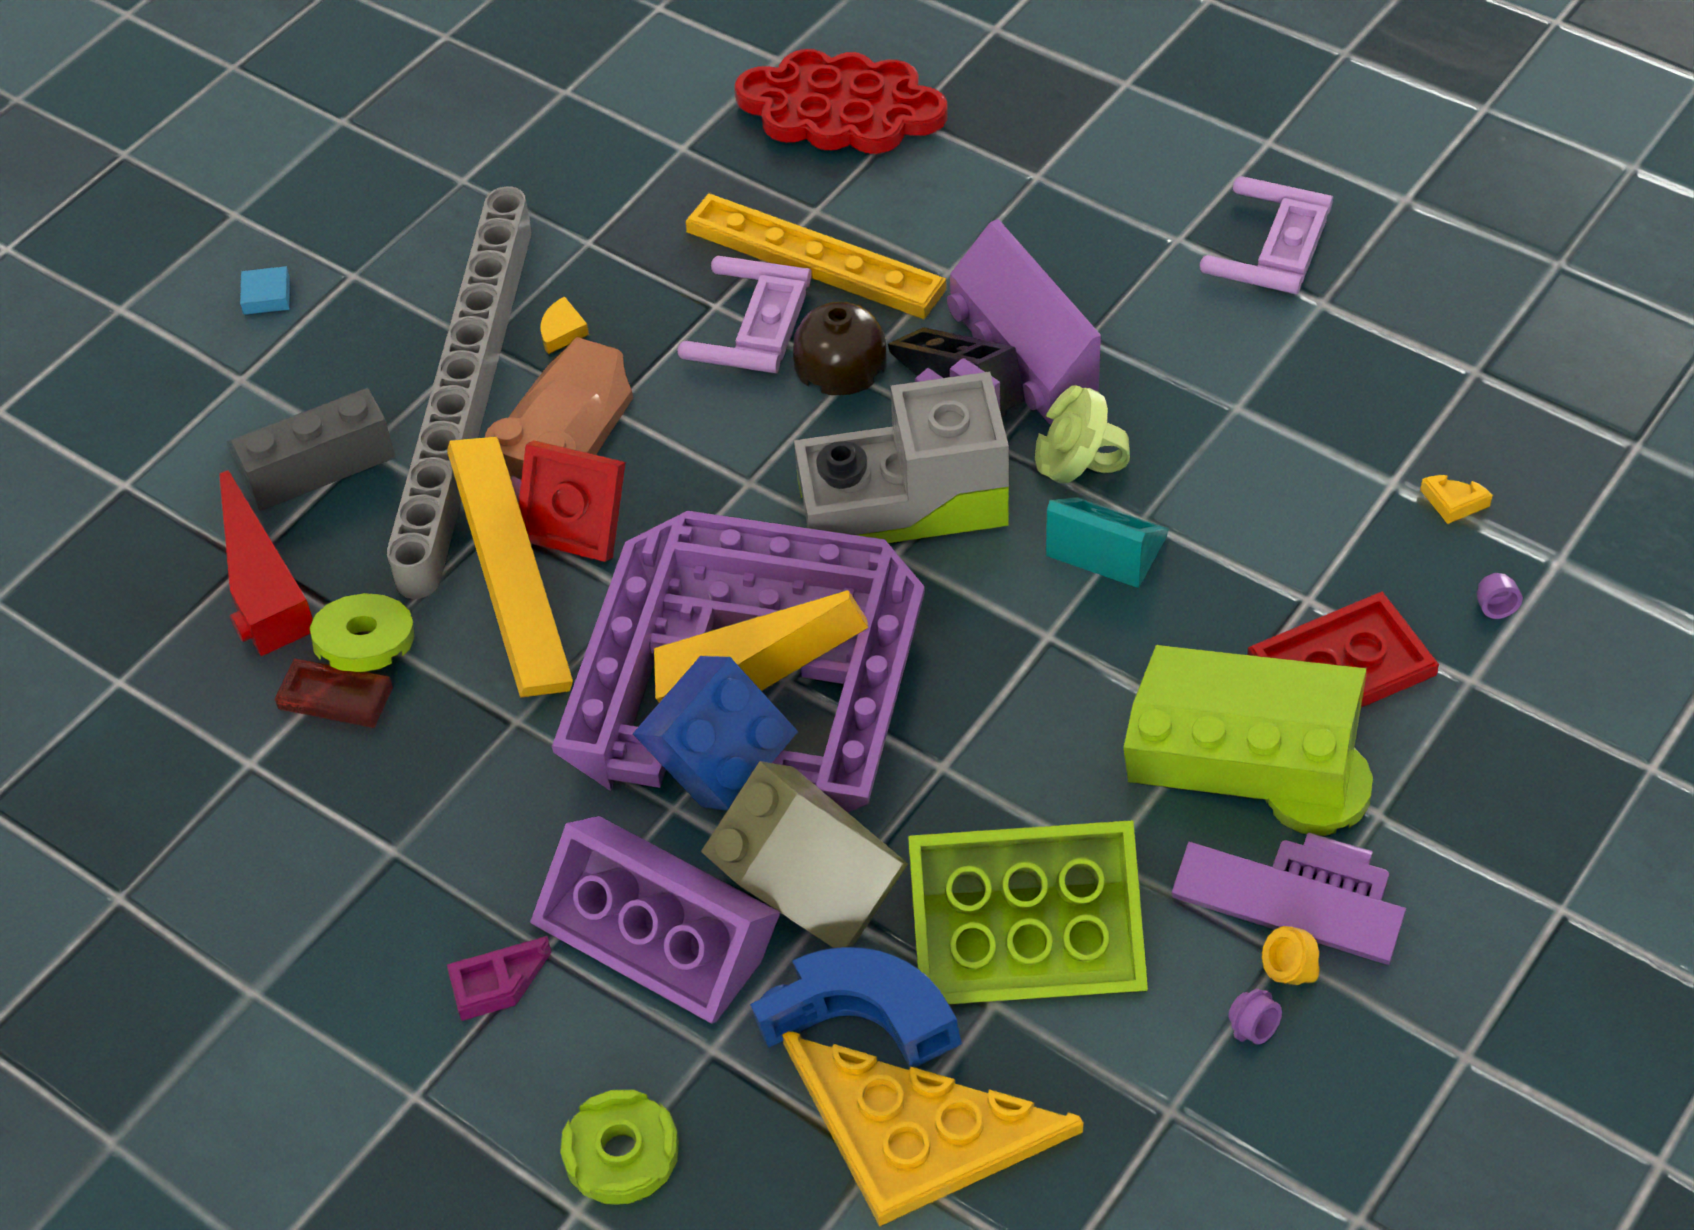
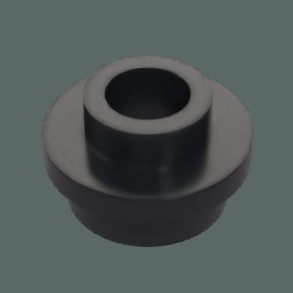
[816,441,867,489]

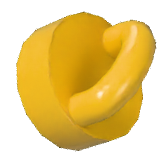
[1262,926,1320,985]

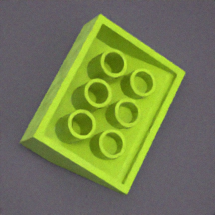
[1123,645,1366,809]
[908,820,1148,1004]

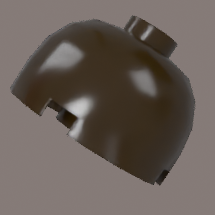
[793,302,887,395]

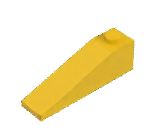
[654,590,868,703]

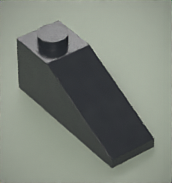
[888,327,1025,417]

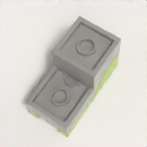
[794,372,1009,543]

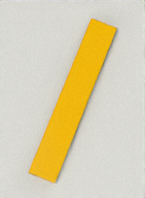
[685,193,946,320]
[447,437,573,698]

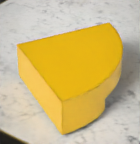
[540,296,589,354]
[1420,475,1493,524]

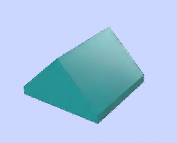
[1046,497,1169,588]

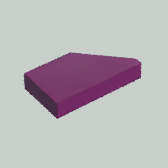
[447,936,552,1021]

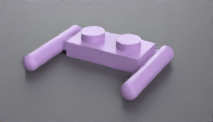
[1200,176,1333,295]
[678,256,811,374]

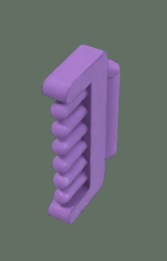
[1273,832,1389,901]

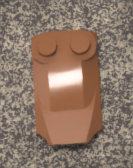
[485,337,633,480]

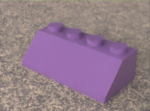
[947,219,1101,424]
[530,816,780,1024]

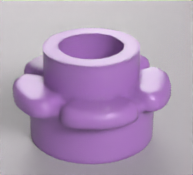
[1229,989,1282,1044]

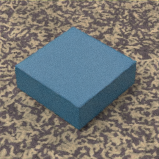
[240,266,290,315]

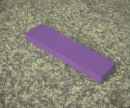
[1171,841,1406,965]

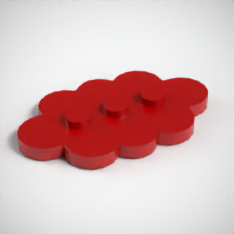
[735,49,947,154]

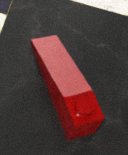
[219,470,313,657]

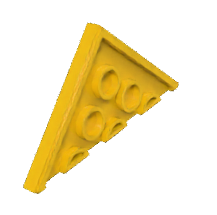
[782,1031,1083,1227]

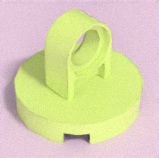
[1035,385,1130,483]

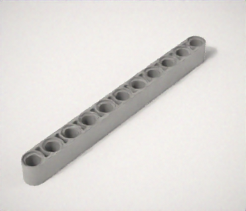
[387,186,531,599]

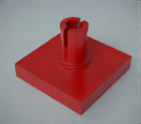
[518,440,626,562]

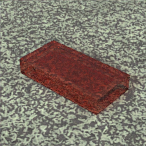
[275,658,393,728]

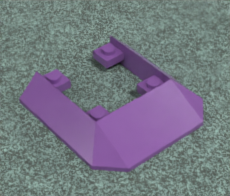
[552,511,925,813]

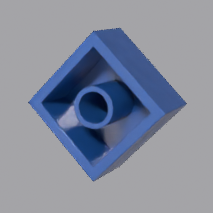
[633,656,798,811]

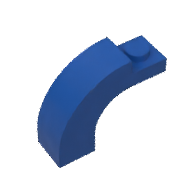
[750,947,962,1068]

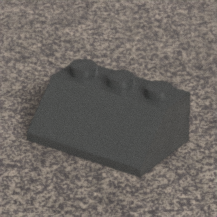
[226,388,396,511]

